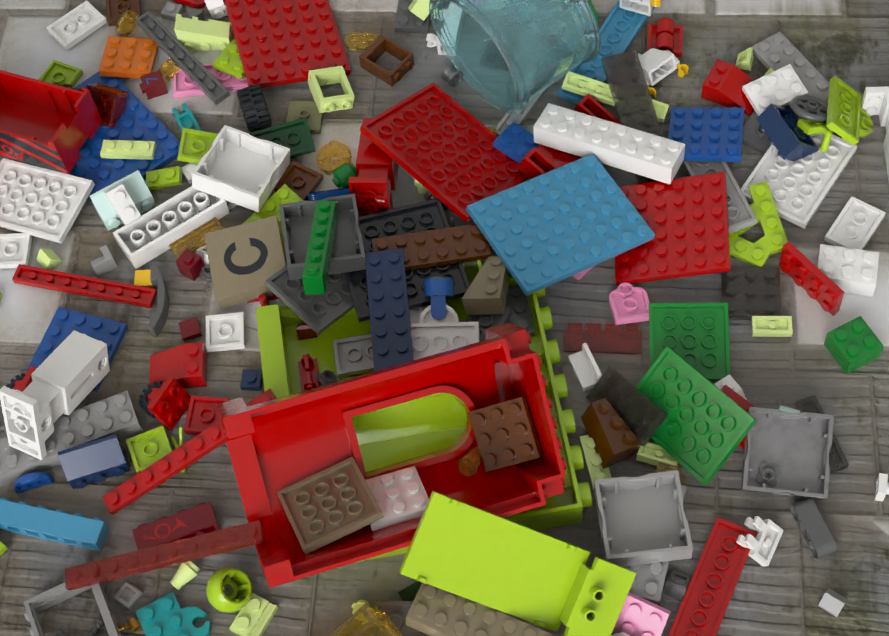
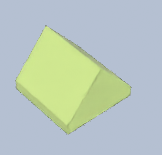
[735,47,754,71]
[36,248,62,270]

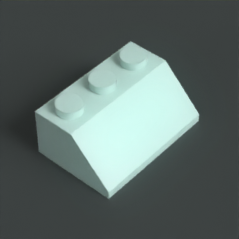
[90,170,156,231]

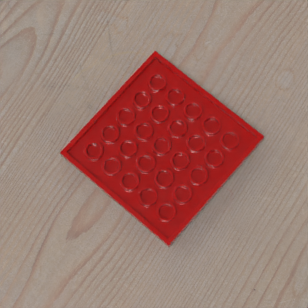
[615,171,731,286]

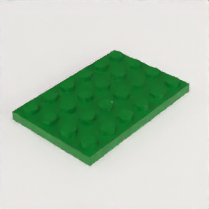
[619,346,758,485]

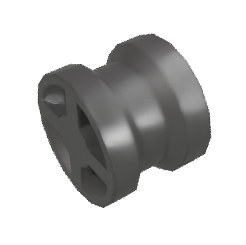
[441,65,463,87]

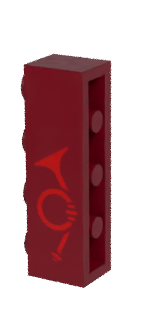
[132,502,221,559]

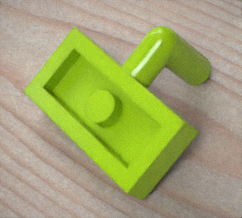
[797,119,833,152]

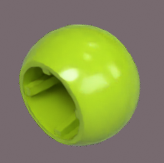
[206,567,252,613]

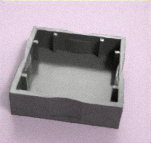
[279,194,366,281]

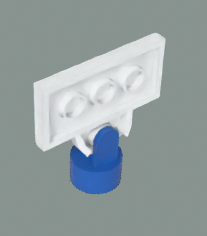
[411,277,479,360]

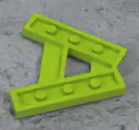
[729,181,788,270]

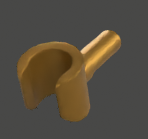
[118,618,142,633]

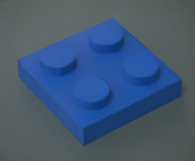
[492,122,540,164]

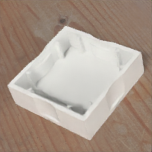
[192,125,290,213]

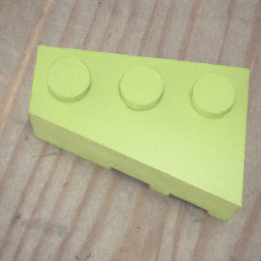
[174,14,233,52]

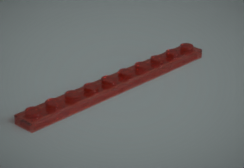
[65,520,265,591]

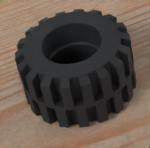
[237,84,272,132]

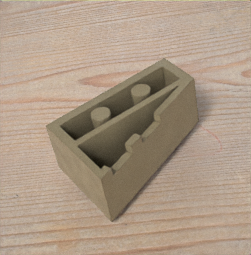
[462,256,511,315]

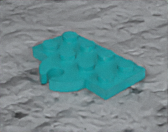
[135,592,212,636]

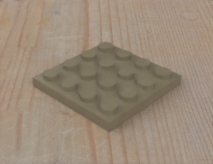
[276,456,384,555]

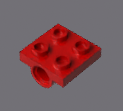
[647,18,683,57]

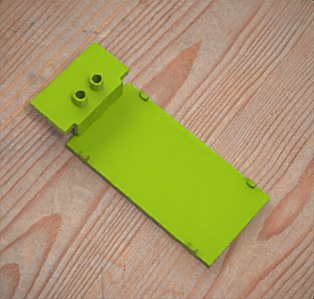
[399,491,637,636]

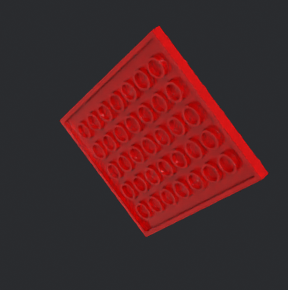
[224,0,351,88]
[360,82,528,222]

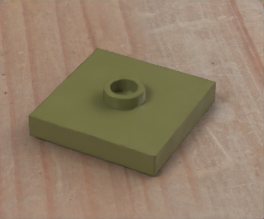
[286,101,324,134]

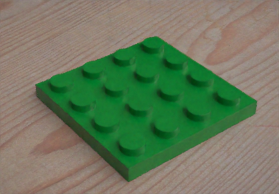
[649,303,731,381]

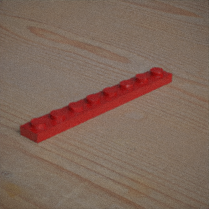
[12,264,157,309]

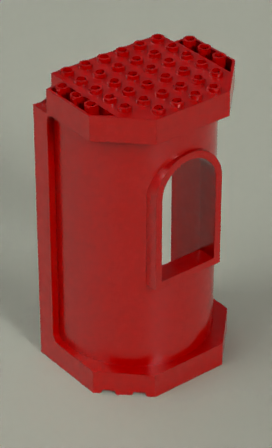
[217,323,567,588]

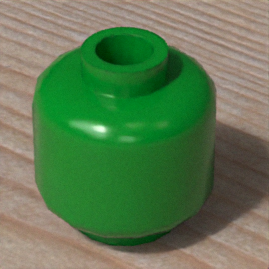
[332,163,357,188]

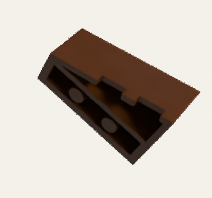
[581,398,641,469]

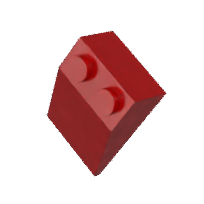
[701,59,755,116]
[149,342,207,388]

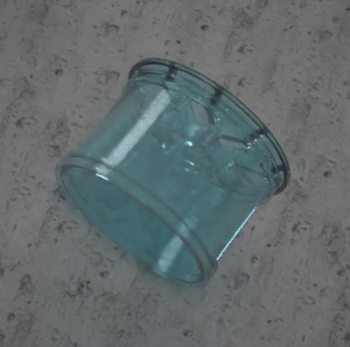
[429,0,601,113]

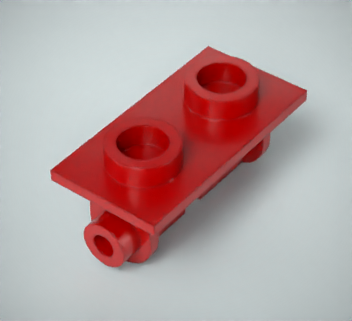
[298,354,321,392]

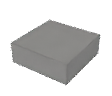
[113,582,143,611]

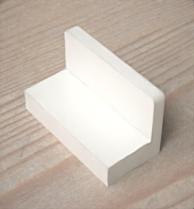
[568,343,602,391]

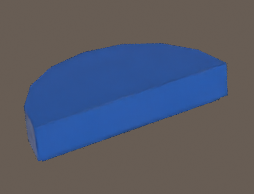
[14,472,54,494]

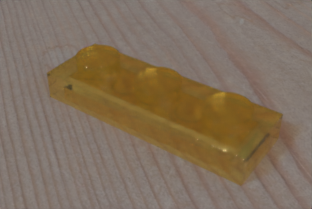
[169,217,224,259]

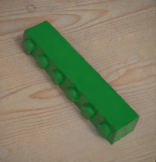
[302,200,338,295]

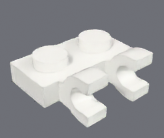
[736,516,784,567]

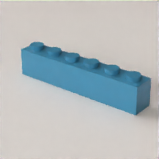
[0,497,109,551]

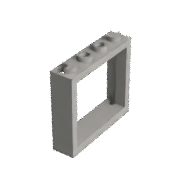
[24,569,121,636]

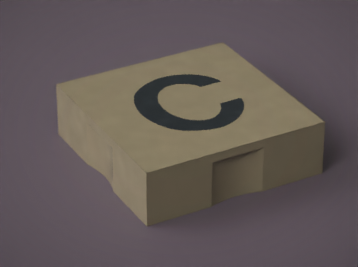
[204,215,287,309]

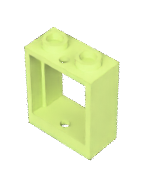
[307,66,355,113]

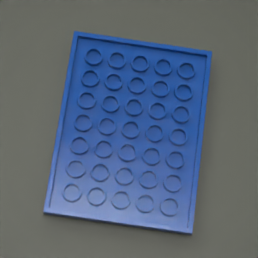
[69,72,180,202]

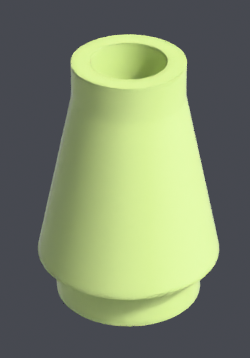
[170,559,200,590]

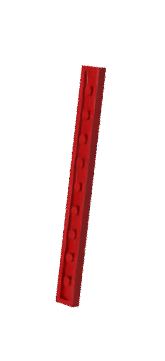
[102,389,277,515]

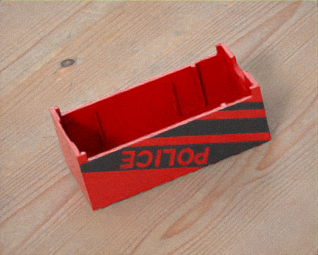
[0,70,103,174]

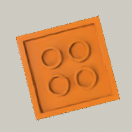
[99,36,159,79]

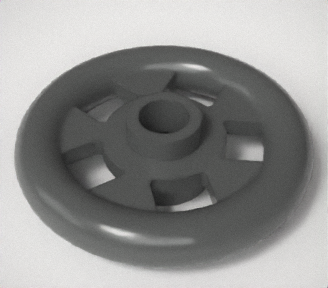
[790,95,828,122]

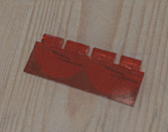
[564,323,642,354]

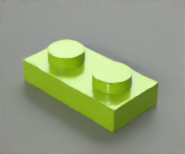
[146,166,182,191]

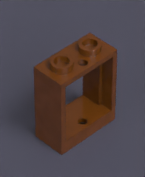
[359,34,415,86]

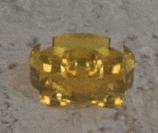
[316,140,352,175]

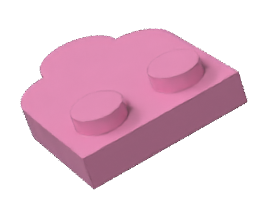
[609,282,650,325]

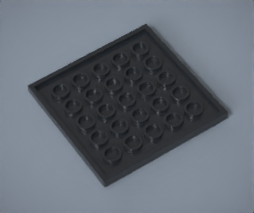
[344,198,470,322]

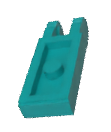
[172,103,202,132]

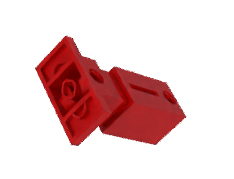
[348,118,399,217]

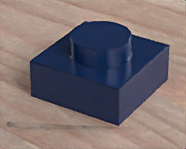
[240,369,263,391]

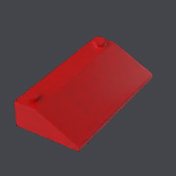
[517,94,625,179]

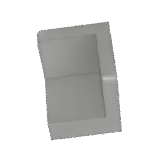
[91,245,118,277]

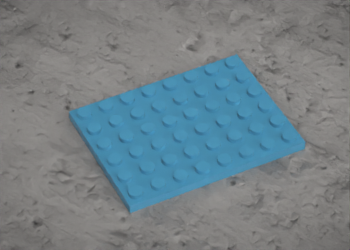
[466,154,655,296]

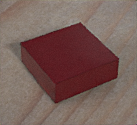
[178,317,202,341]

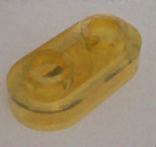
[345,32,379,50]

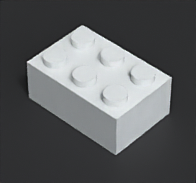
[816,244,879,297]

